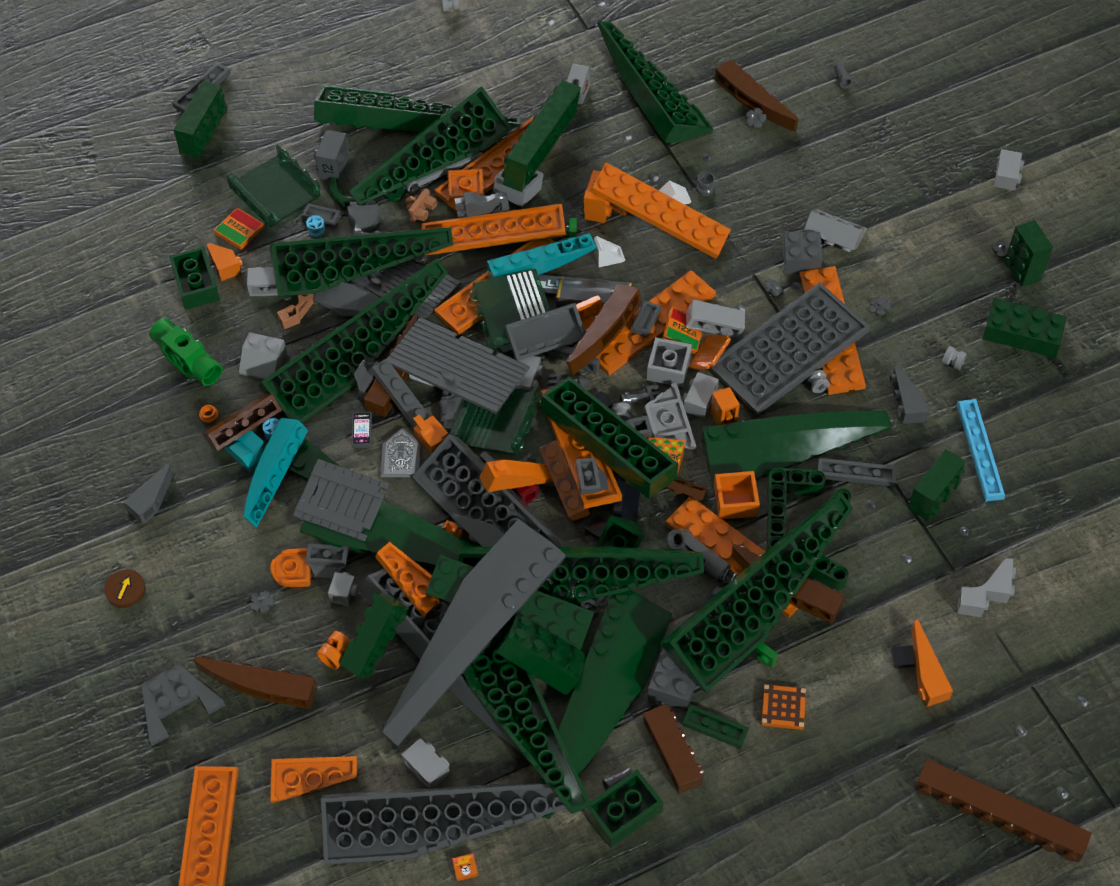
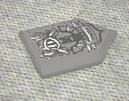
[381,427,421,477]

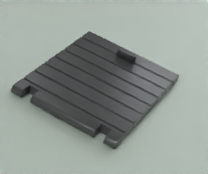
[293,459,390,542]

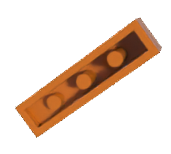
[479,460,553,492]
[911,620,953,707]

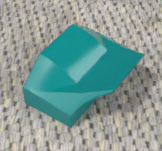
[224,430,264,472]

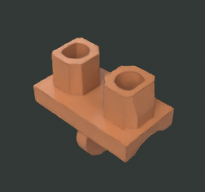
[405,189,437,223]

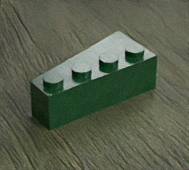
[339,592,409,678]

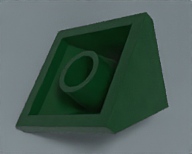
[596,515,645,548]

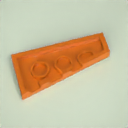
[270,756,358,803]

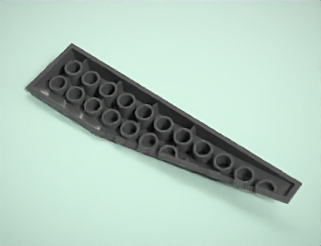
[412,434,608,607]
[321,782,566,864]

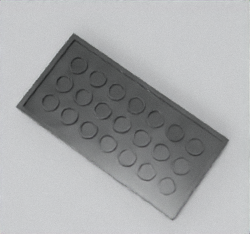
[709,282,870,415]

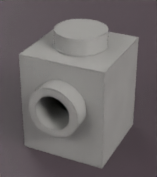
[328,572,358,606]

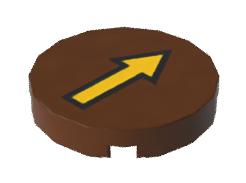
[104,569,146,608]

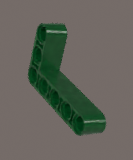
[766,468,826,551]
[808,488,852,590]

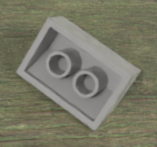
[804,210,867,252]

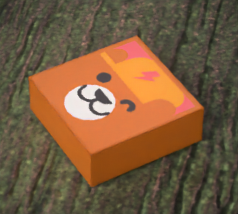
[452,853,478,881]

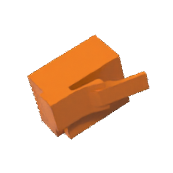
[413,414,449,454]

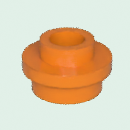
[199,405,219,423]

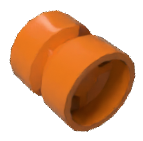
[316,631,351,670]

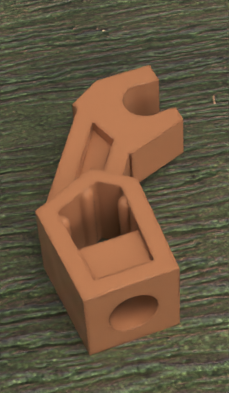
[277,294,314,329]

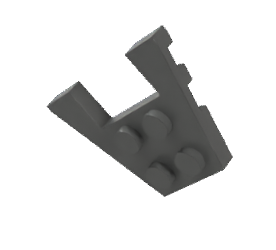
[141,664,225,746]

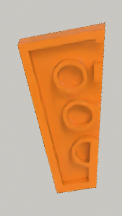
[375,542,441,618]

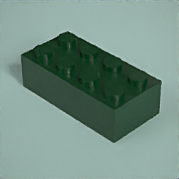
[174,81,227,158]
[982,298,1067,358]
[496,612,587,696]

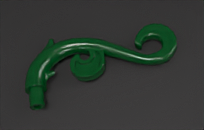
[329,178,405,208]

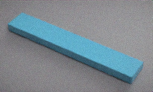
[957,399,1005,502]

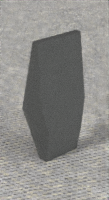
[313,282,380,317]

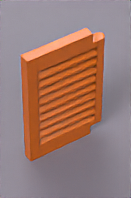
[689,334,731,369]

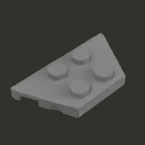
[644,383,696,450]

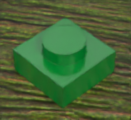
[566,218,577,238]
[755,642,778,668]

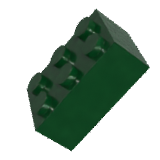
[1005,220,1053,287]
[169,246,220,310]
[908,449,966,521]
[585,769,664,848]

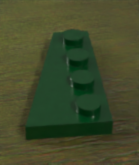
[287,439,341,481]

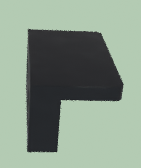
[613,477,640,521]

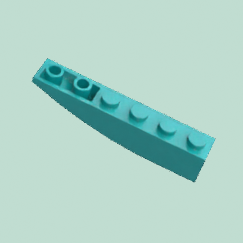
[487,233,596,288]
[243,418,308,528]

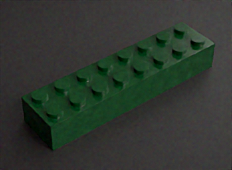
[502,80,581,192]
[541,376,678,499]
[426,555,594,650]

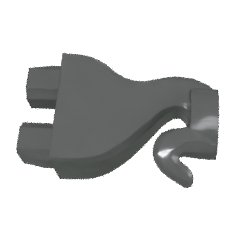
[455,192,510,218]
[347,200,382,236]

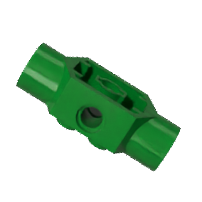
[149,318,223,386]

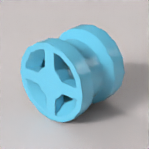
[306,215,325,238]
[263,418,279,441]

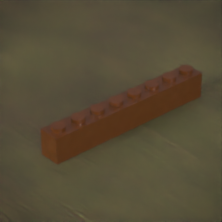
[914,759,1092,863]

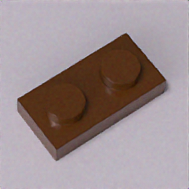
[666,478,709,501]

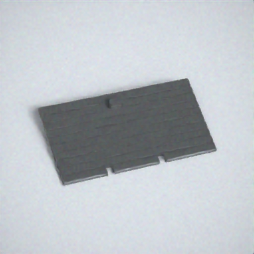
[350,231,461,319]
[387,317,530,414]

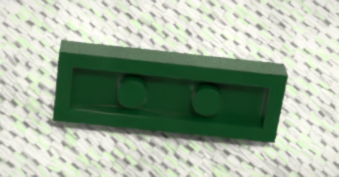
[682,704,749,749]

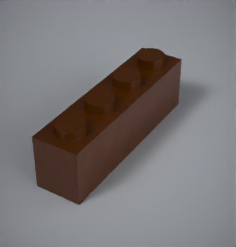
[203,393,282,451]
[539,440,590,522]
[643,704,704,794]

